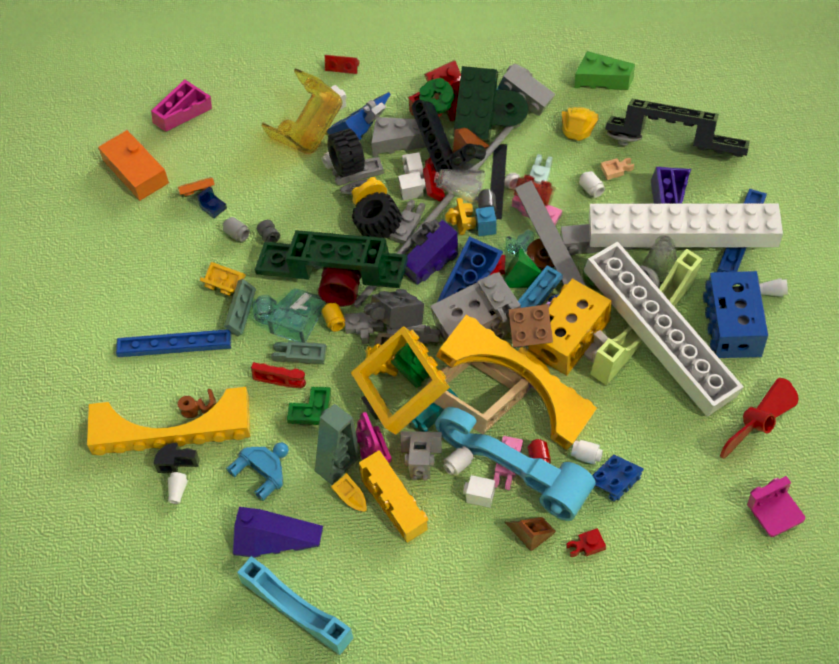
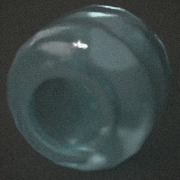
[252,295,278,324]

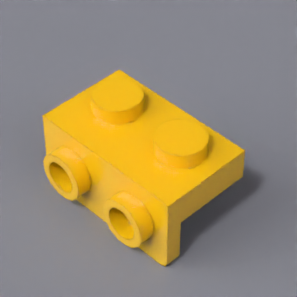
[199,262,246,296]

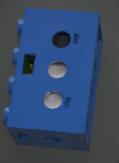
[703,271,768,358]

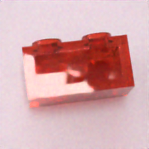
[513,174,556,206]

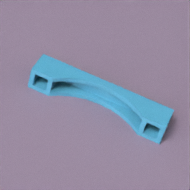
[237,556,353,655]

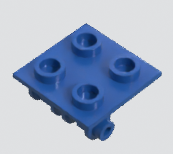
[592,455,644,502]

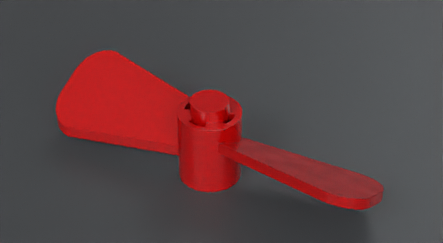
[720,378,799,459]

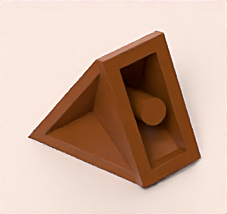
[453,128,489,153]
[505,517,556,551]

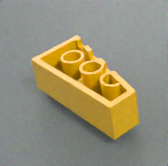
[359,450,428,543]

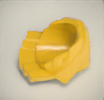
[562,107,599,141]

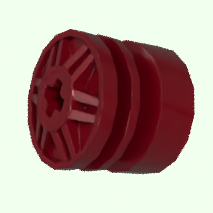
[318,267,361,307]

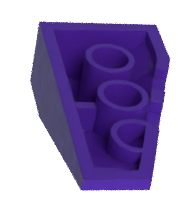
[233,507,323,558]

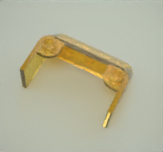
[261,68,343,154]

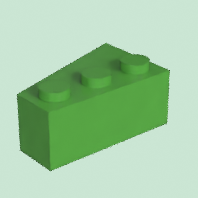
[574,51,635,90]

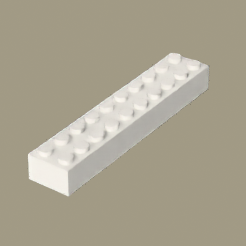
[589,204,783,247]
[584,242,743,417]

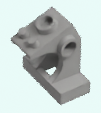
[401,431,442,481]

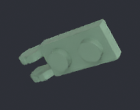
[271,341,327,364]

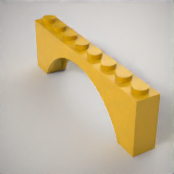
[436,314,597,450]
[87,387,250,455]

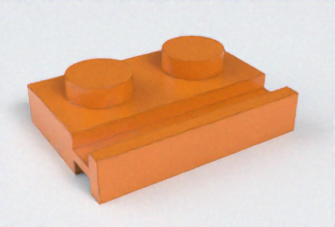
[178,177,215,196]

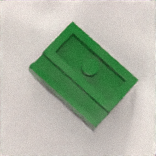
[391,343,429,388]

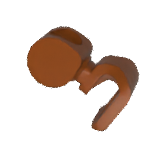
[178,389,216,418]

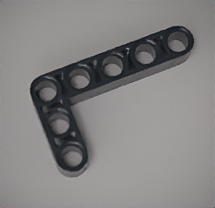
[412,100,486,179]

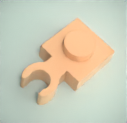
[601,158,634,180]

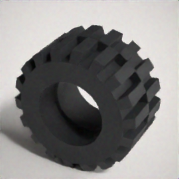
[327,129,365,177]
[352,192,402,238]

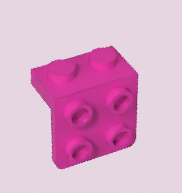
[355,412,392,463]
[747,476,806,537]

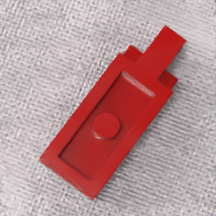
[423,157,445,202]

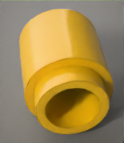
[321,303,345,332]

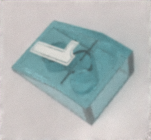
[267,288,327,342]

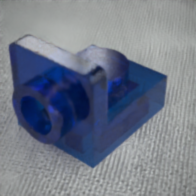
[197,187,227,218]

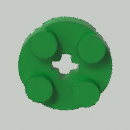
[419,78,455,114]

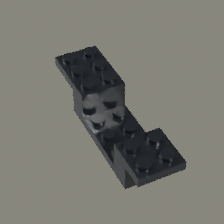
[605,98,750,157]

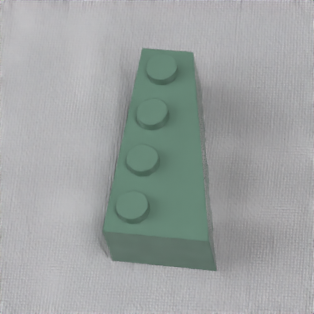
[315,404,360,485]

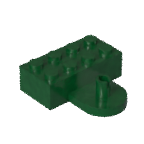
[453,66,529,142]

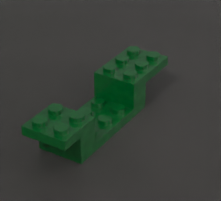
[254,230,408,288]

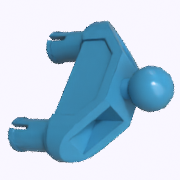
[226,442,289,501]

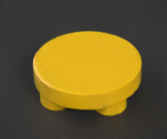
[351,177,387,207]

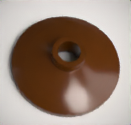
[527,238,554,269]

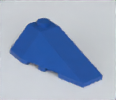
[326,92,391,140]
[437,236,503,302]

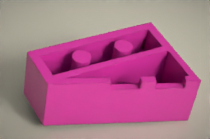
[151,79,212,132]

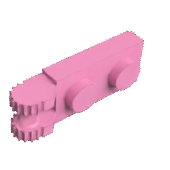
[494,436,523,490]

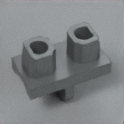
[410,219,440,246]

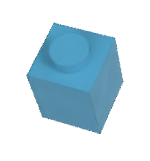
[475,206,496,236]

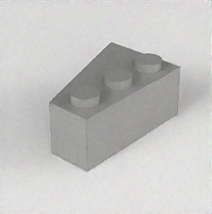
[497,63,555,116]
[372,117,426,157]

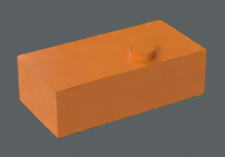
[98,130,169,201]

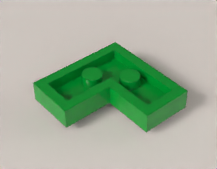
[287,387,331,425]

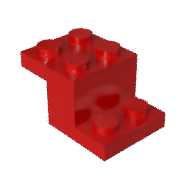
[424,60,461,121]

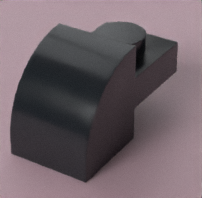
[154,443,200,473]

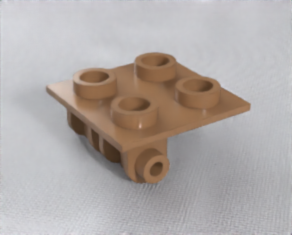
[509,304,553,348]

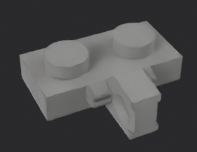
[345,312,384,344]

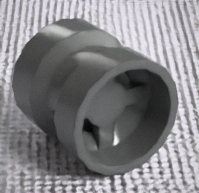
[256,219,280,243]

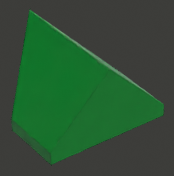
[503,249,541,288]

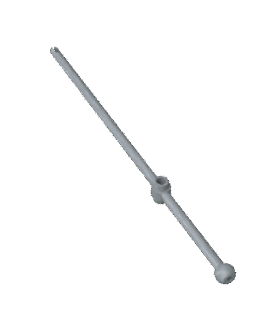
[354,124,521,307]

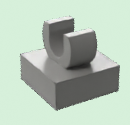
[363,100,386,124]

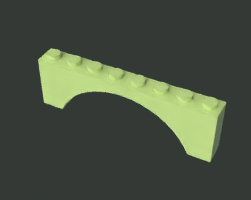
[591,249,703,385]

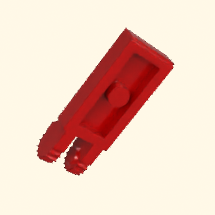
[251,362,306,389]

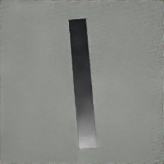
[491,144,507,220]

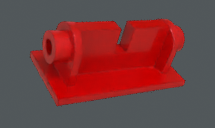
[325,55,360,74]

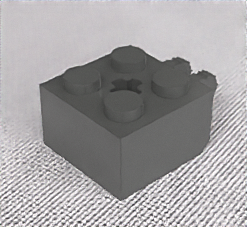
[363,289,424,329]

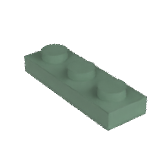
[224,279,256,336]

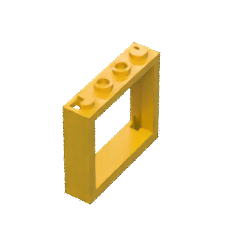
[351,326,450,435]

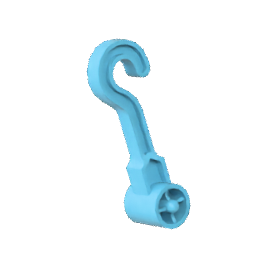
[435,407,596,521]

